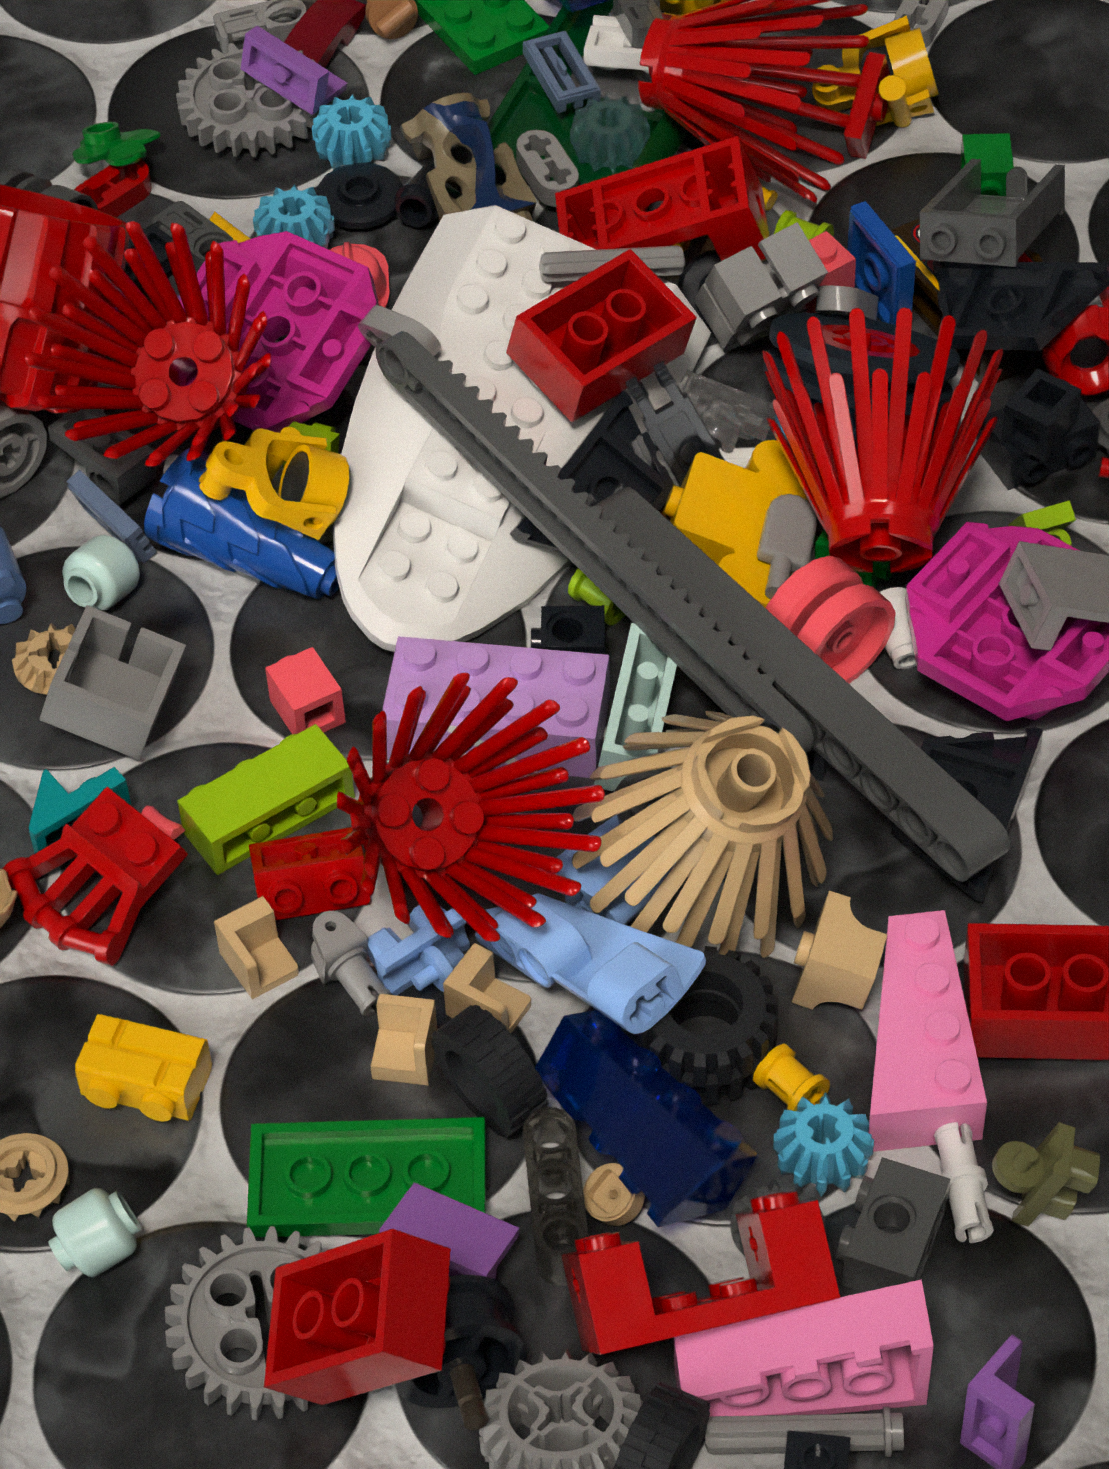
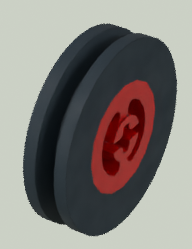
[763,313,960,415]

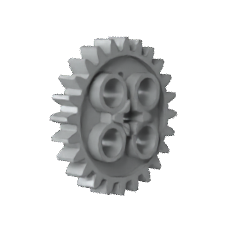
[176,43,319,157]
[165,1226,322,1420]

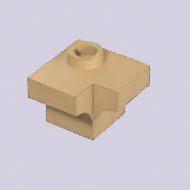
[792,891,888,1010]

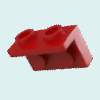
[248,827,370,920]

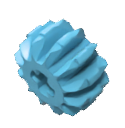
[312,94,392,168]
[253,184,335,249]
[773,1092,874,1197]

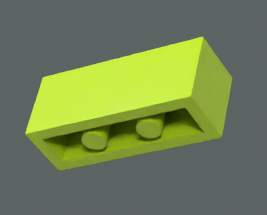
[177,724,355,875]

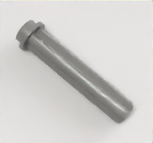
[705,1407,904,1457]

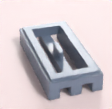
[523,31,601,113]
[66,470,157,563]

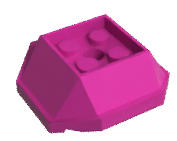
[179,231,379,433]
[905,522,1109,721]

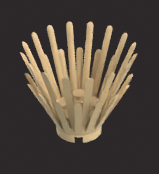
[572,711,833,958]

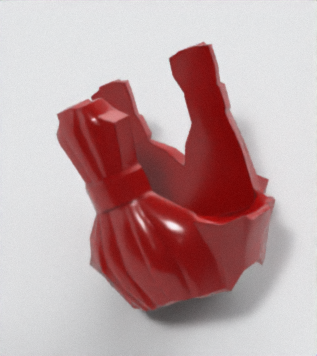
[1041,286,1109,396]

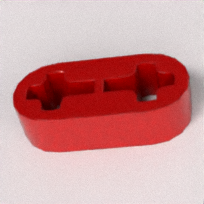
[74,160,152,218]

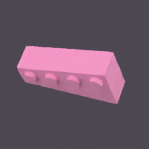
[869,910,987,1152]
[674,1279,934,1417]

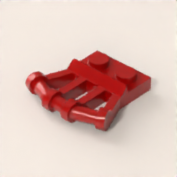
[2,787,188,966]

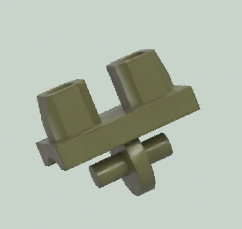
[992,1122,1101,1227]

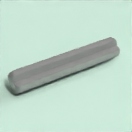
[539,245,685,282]

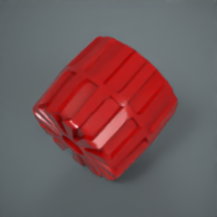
[0,184,130,414]

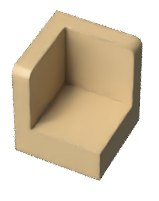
[214,896,299,1000]
[443,943,531,1033]
[371,994,437,1085]

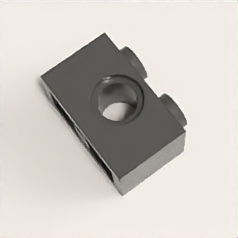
[835,1157,951,1292]

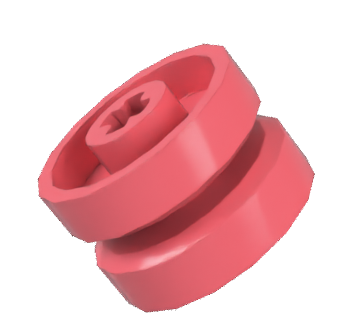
[766,555,896,683]

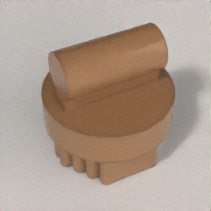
[365,0,418,39]

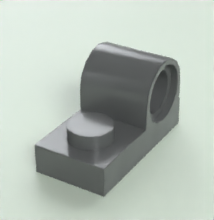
[48,409,157,506]

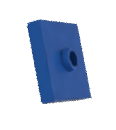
[847,201,916,325]

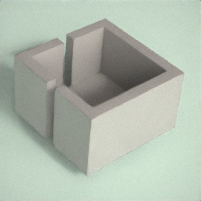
[694,222,828,349]
[39,605,186,760]

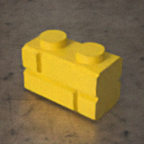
[75,1014,212,1122]

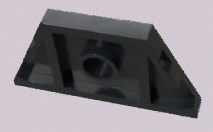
[933,261,1109,351]
[510,390,674,552]
[891,727,1043,902]

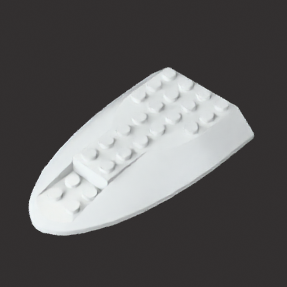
[332,205,711,652]

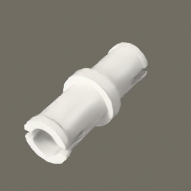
[934,1122,994,1243]

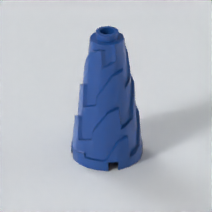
[144,448,339,600]

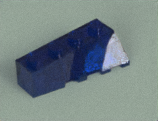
[535,1010,759,1227]

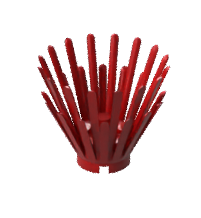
[638,0,869,203]
[25,221,271,466]
[763,307,1003,573]
[337,673,605,942]

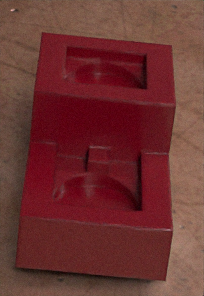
[284,0,366,68]

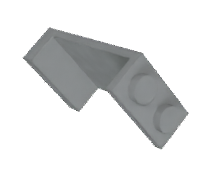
[999,541,1109,651]

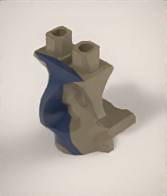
[400,93,537,221]

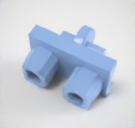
[367,905,470,995]

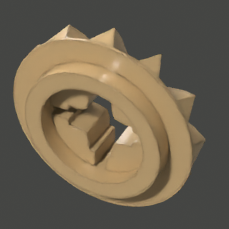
[12,623,75,695]
[0,1133,69,1222]

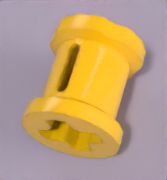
[752,1043,830,1111]

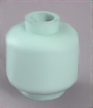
[62,535,140,611]
[48,1188,142,1277]

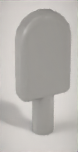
[757,494,818,599]

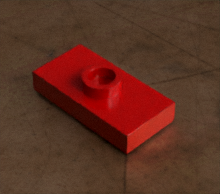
[844,52,890,159]

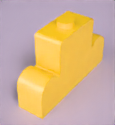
[663,440,810,608]

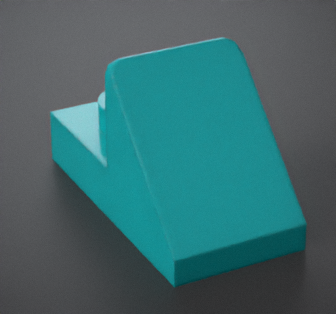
[28,767,132,854]

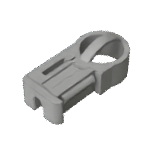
[213,0,306,54]

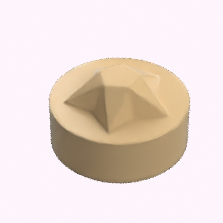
[583,1163,645,1226]

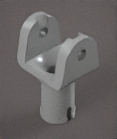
[311,911,392,1017]

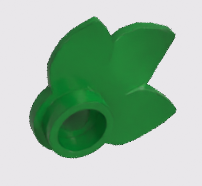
[73,122,161,166]

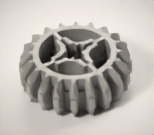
[479,1349,643,1469]

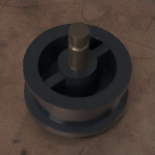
[395,1275,527,1430]

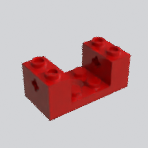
[555,136,769,261]
[561,1191,840,1355]

